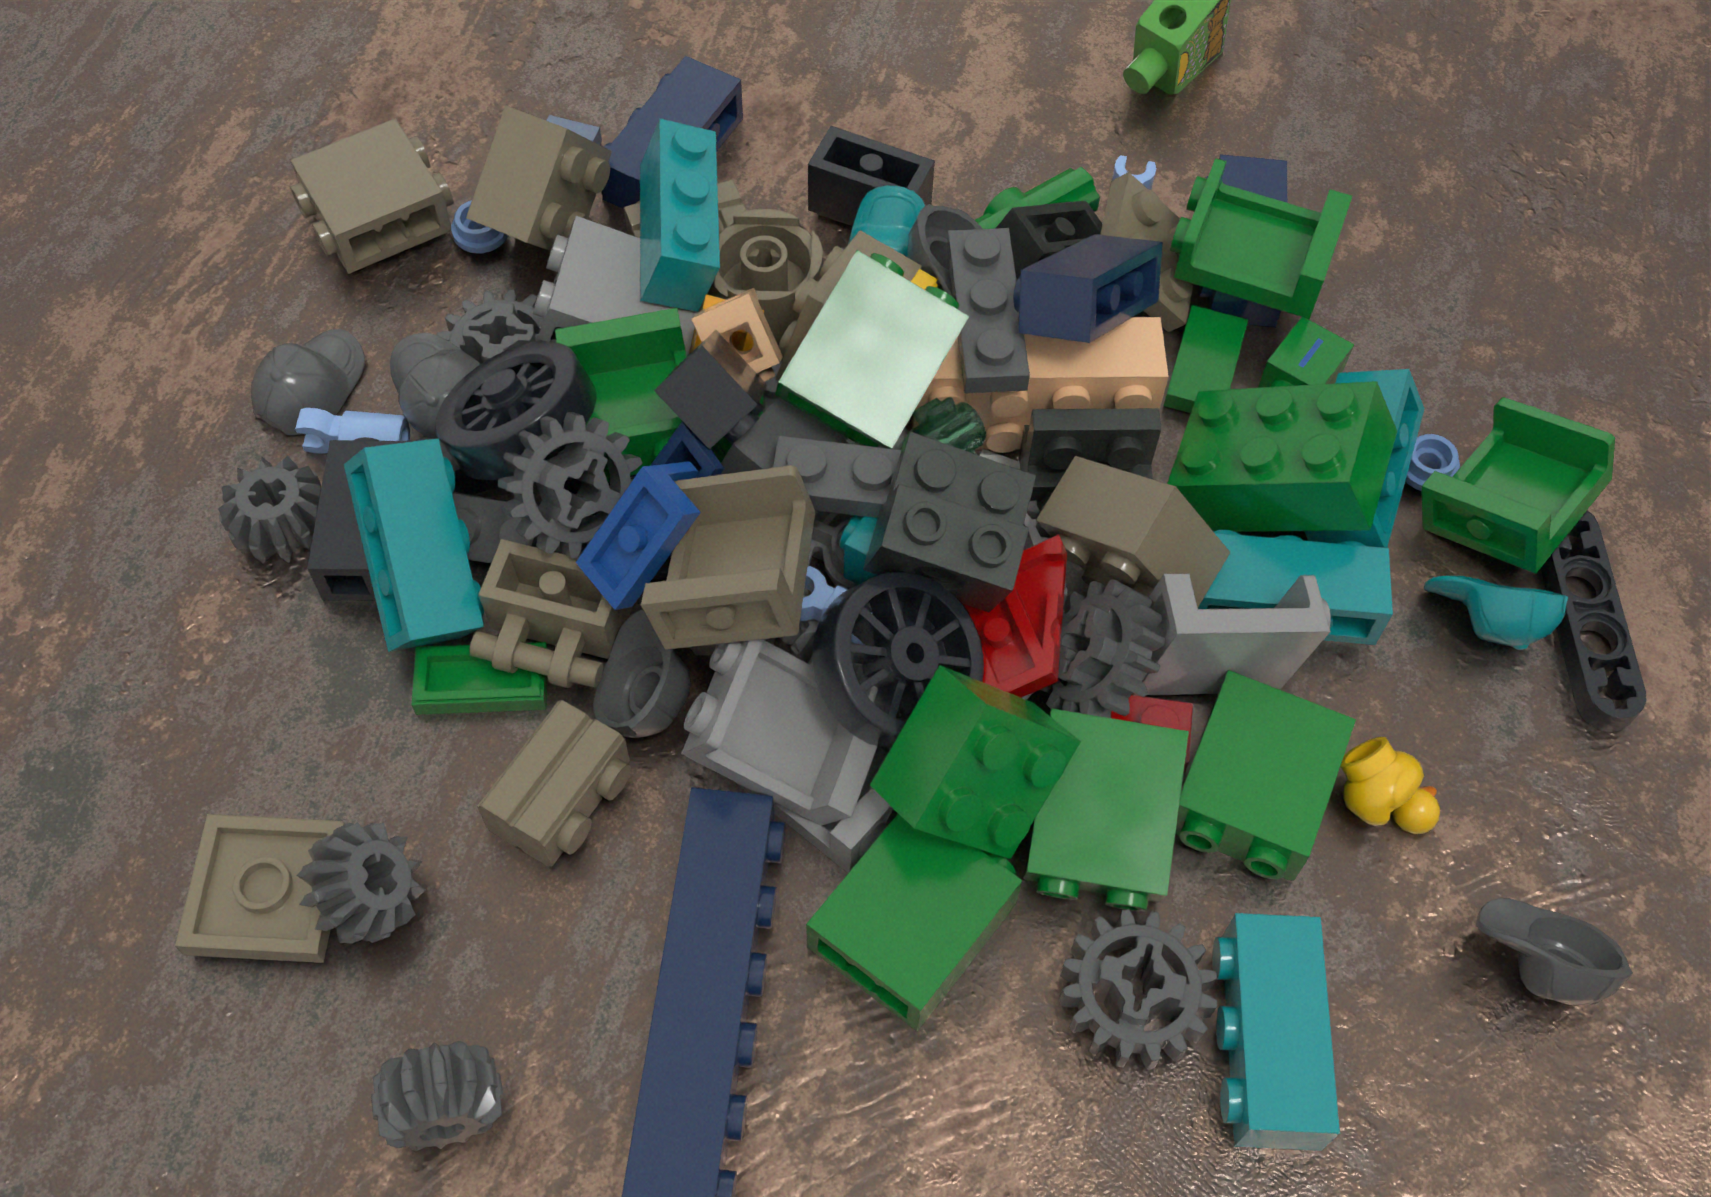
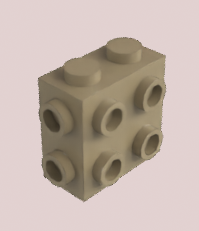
[290,118,454,274]

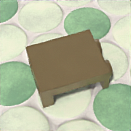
[641,465,815,650]

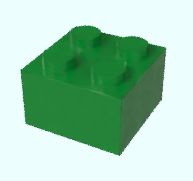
[870,665,1081,859]

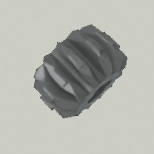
[218,456,322,564]
[296,822,426,944]
[371,1041,503,1151]

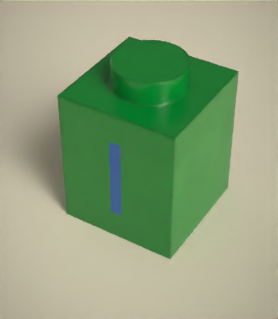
[1258,317,1354,388]

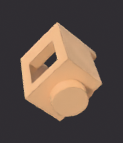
[691,288,783,382]

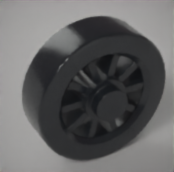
[435,341,597,480]
[812,571,984,748]

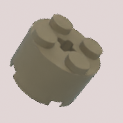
[708,209,823,343]

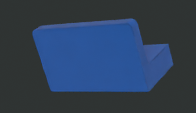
[575,462,701,610]

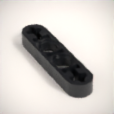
[1541,510,1647,732]

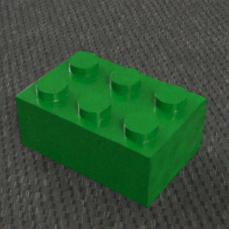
[1167,381,1397,531]

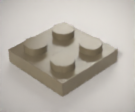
[1100,172,1193,332]
[175,814,345,963]

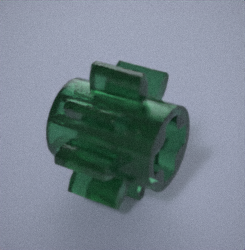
[907,397,986,455]

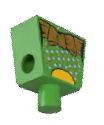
[1123,0,1231,95]

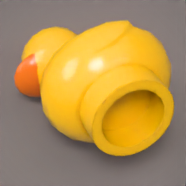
[1340,737,1440,834]

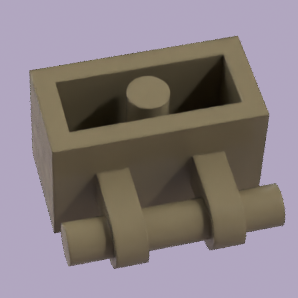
[470,539,632,688]

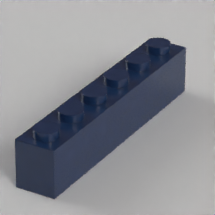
[621,787,786,1197]

